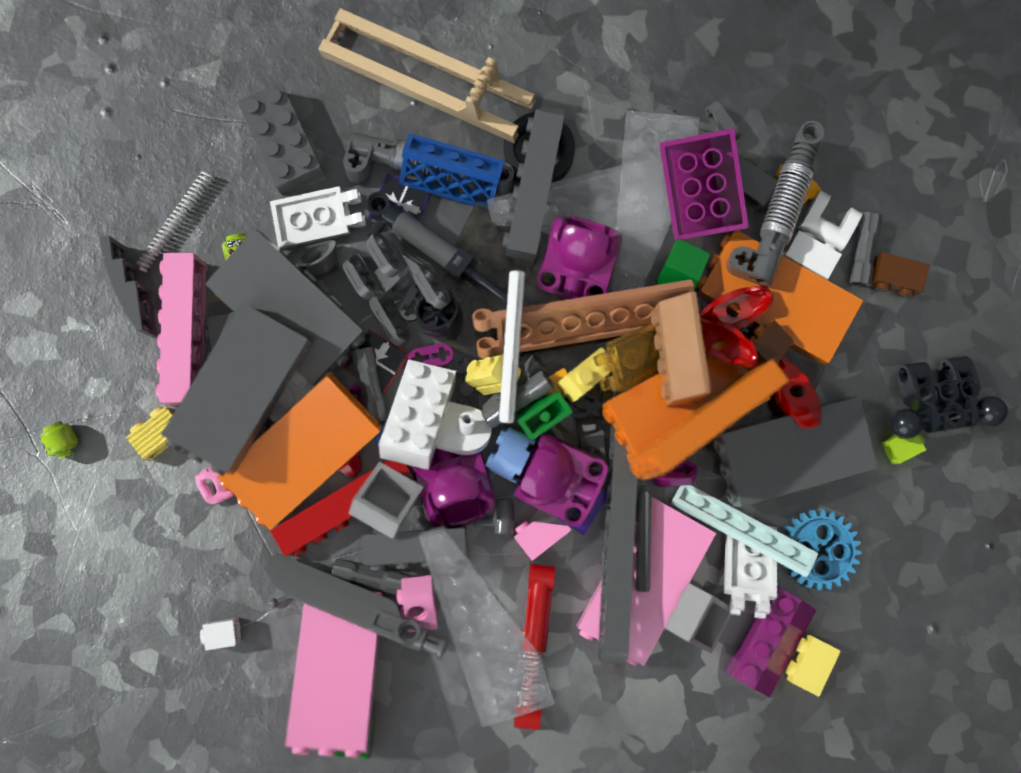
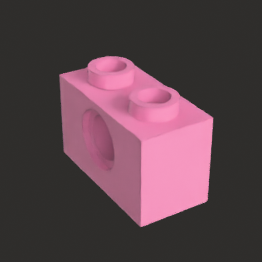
[397,575,438,633]

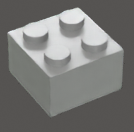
[349,462,423,539]
[665,583,732,654]

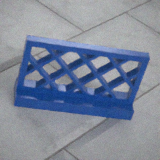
[399,133,504,211]

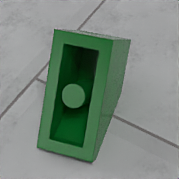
[515,391,573,441]

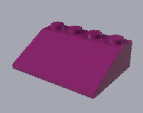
[659,128,749,241]

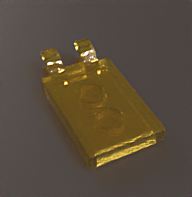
[593,322,660,392]

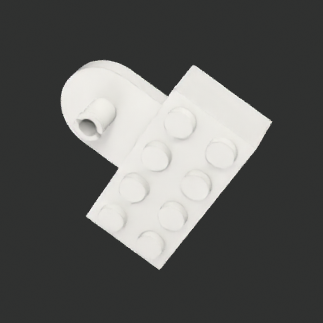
[379,359,491,470]

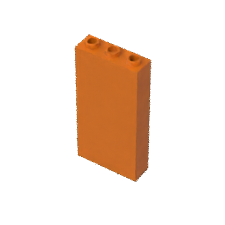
[696,230,863,366]
[602,341,770,465]
[628,359,788,480]
[217,372,382,530]

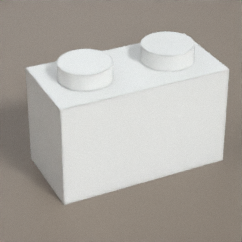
[783,230,842,280]

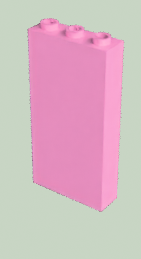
[577,497,716,666]
[286,592,382,758]

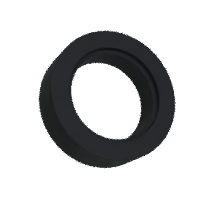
[503,112,575,186]

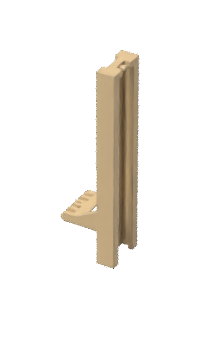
[318,8,536,143]

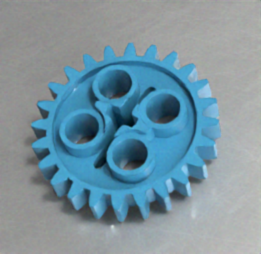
[783,509,862,590]

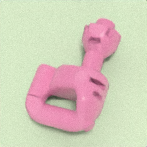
[195,466,234,504]

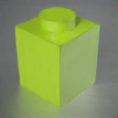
[880,434,926,464]

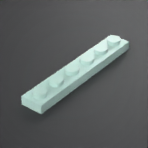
[671,485,818,577]

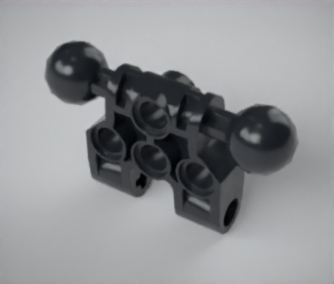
[890,356,1008,440]

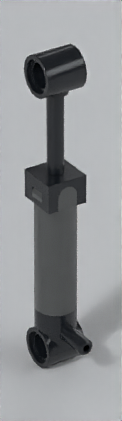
[366,192,528,310]

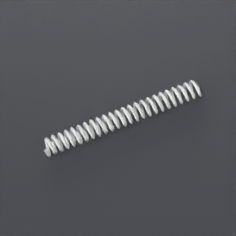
[136,172,214,272]

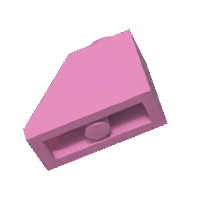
[514,521,571,561]

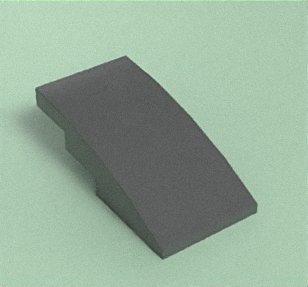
[99,235,158,338]

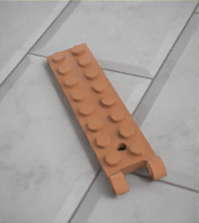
[472,280,694,359]

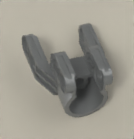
[343,232,451,346]

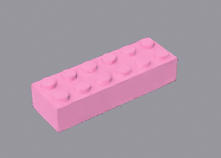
[156,253,207,407]

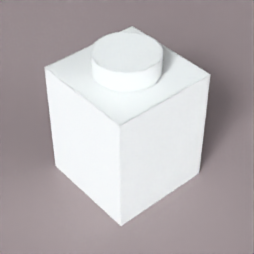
[200,617,242,650]

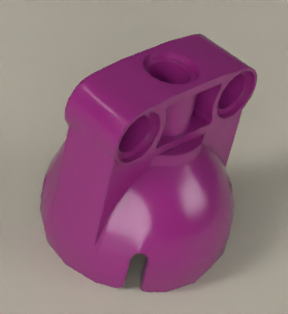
[537,215,622,299]
[513,433,608,526]
[411,449,495,528]

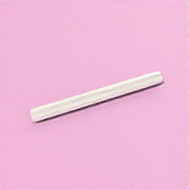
[499,271,525,423]

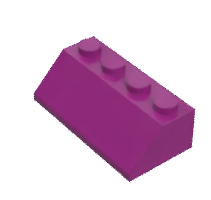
[725,587,817,698]

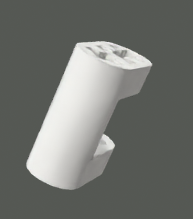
[798,190,863,252]

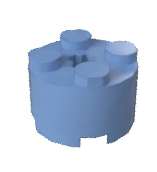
[485,426,536,483]

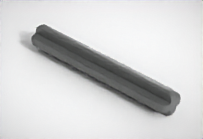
[636,492,652,592]

